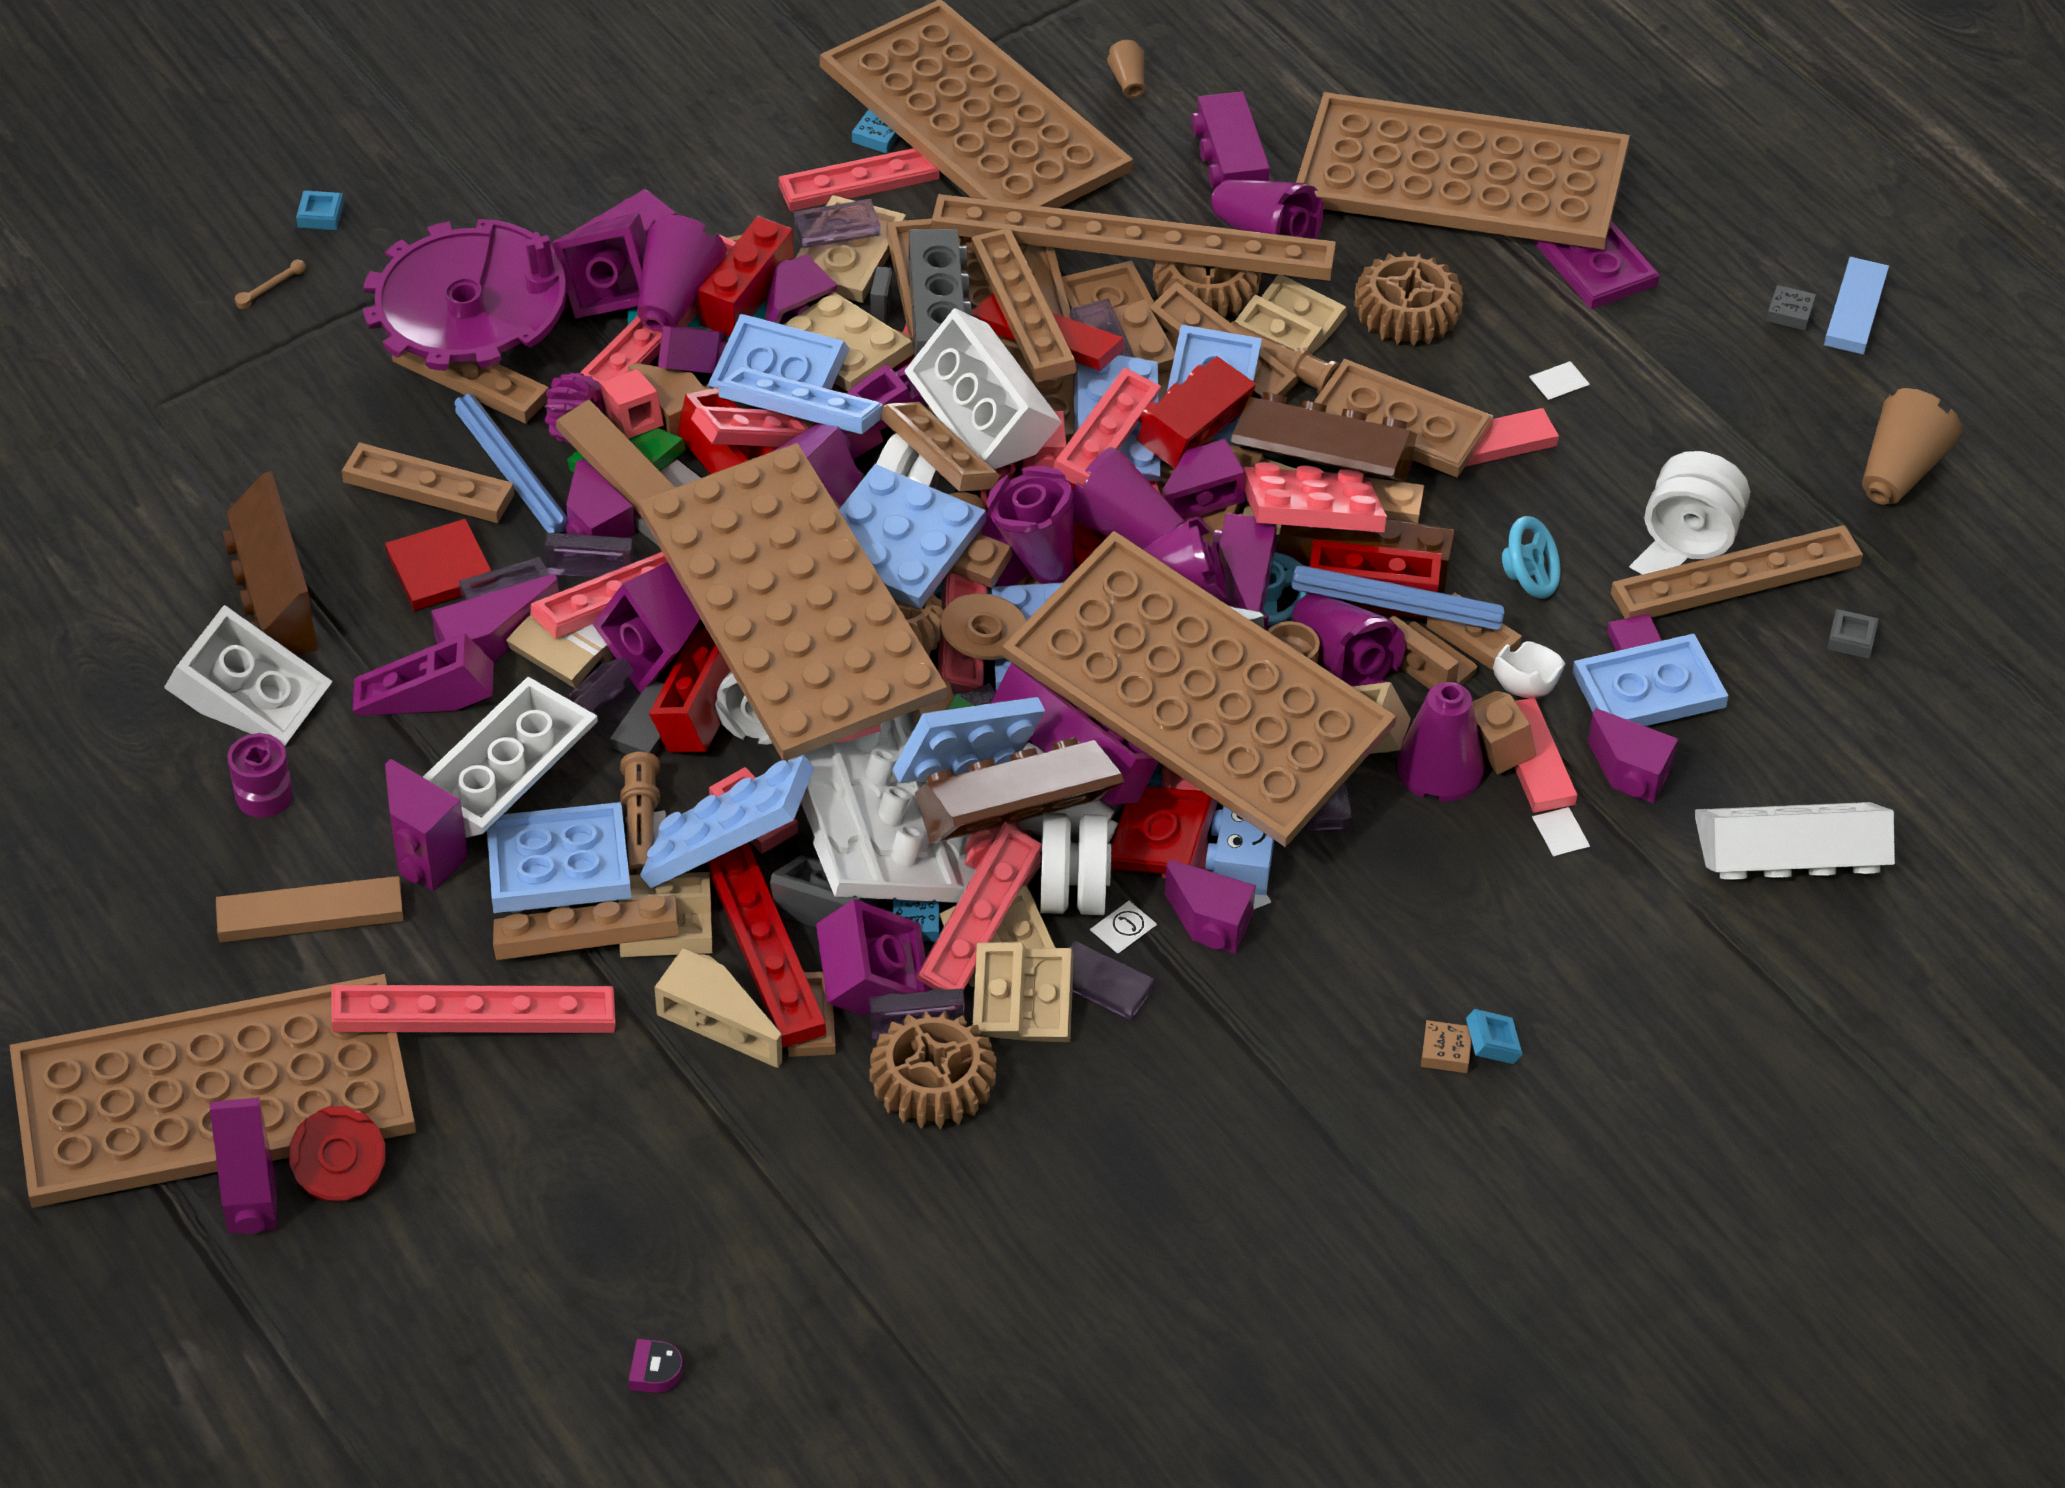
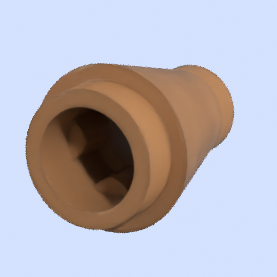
[1107,40,1146,98]

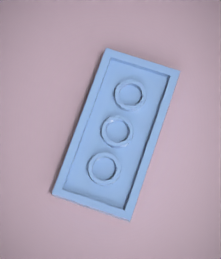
[1074,355,1160,484]
[640,755,814,889]

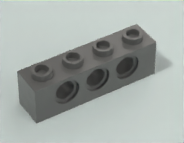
[908,229,972,357]

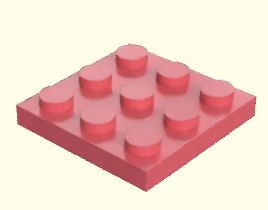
[1243,463,1387,532]

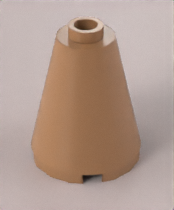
[1862,388,1962,505]

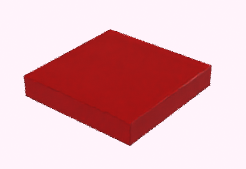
[385,519,495,611]
[1111,786,1218,874]

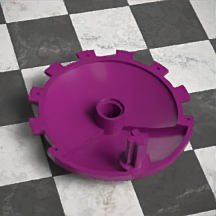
[363,219,567,371]

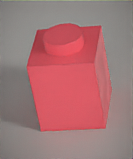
[599,369,664,439]

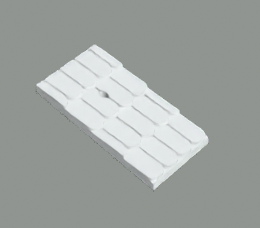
[788,712,975,902]

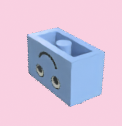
[1205,806,1274,895]

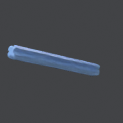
[455,394,568,536]
[1291,565,1504,630]

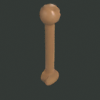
[235,259,306,309]

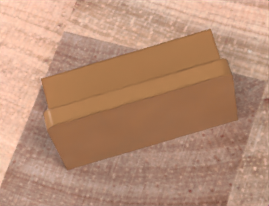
[1390,616,1477,689]

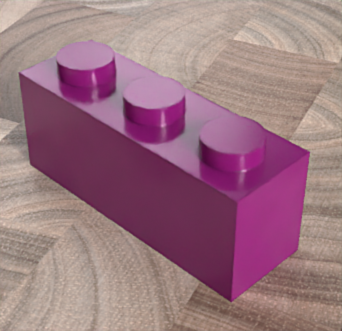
[1191,91,1270,188]

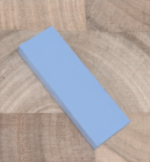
[1824,257,1889,355]

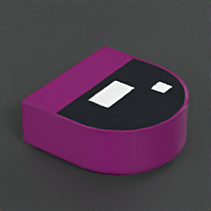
[629,1339,683,1393]

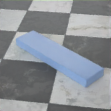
[718,367,883,434]

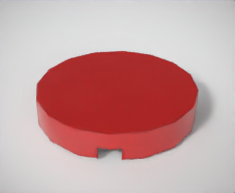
[289,1106,385,1203]

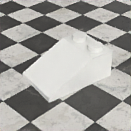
[164,605,333,746]

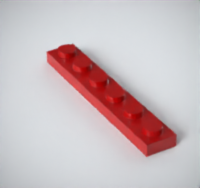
[705,842,827,1048]

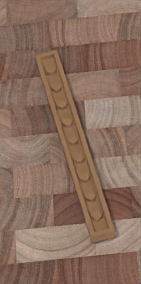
[931,194,1336,281]

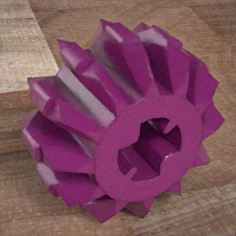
[544,373,605,444]

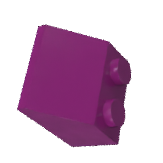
[552,213,647,319]
[385,759,468,891]
[816,899,932,1015]

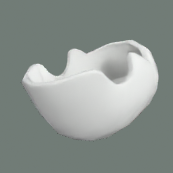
[1493,641,1565,699]

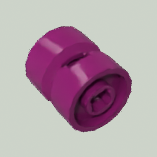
[227,733,293,818]

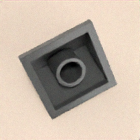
[770,855,879,928]

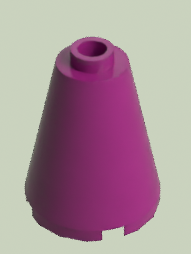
[1211,179,1324,239]
[637,214,727,332]
[1073,447,1185,549]
[987,466,1074,584]
[1142,516,1227,601]
[1292,593,1406,687]
[1397,682,1485,802]

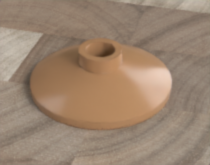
[941,593,1027,660]

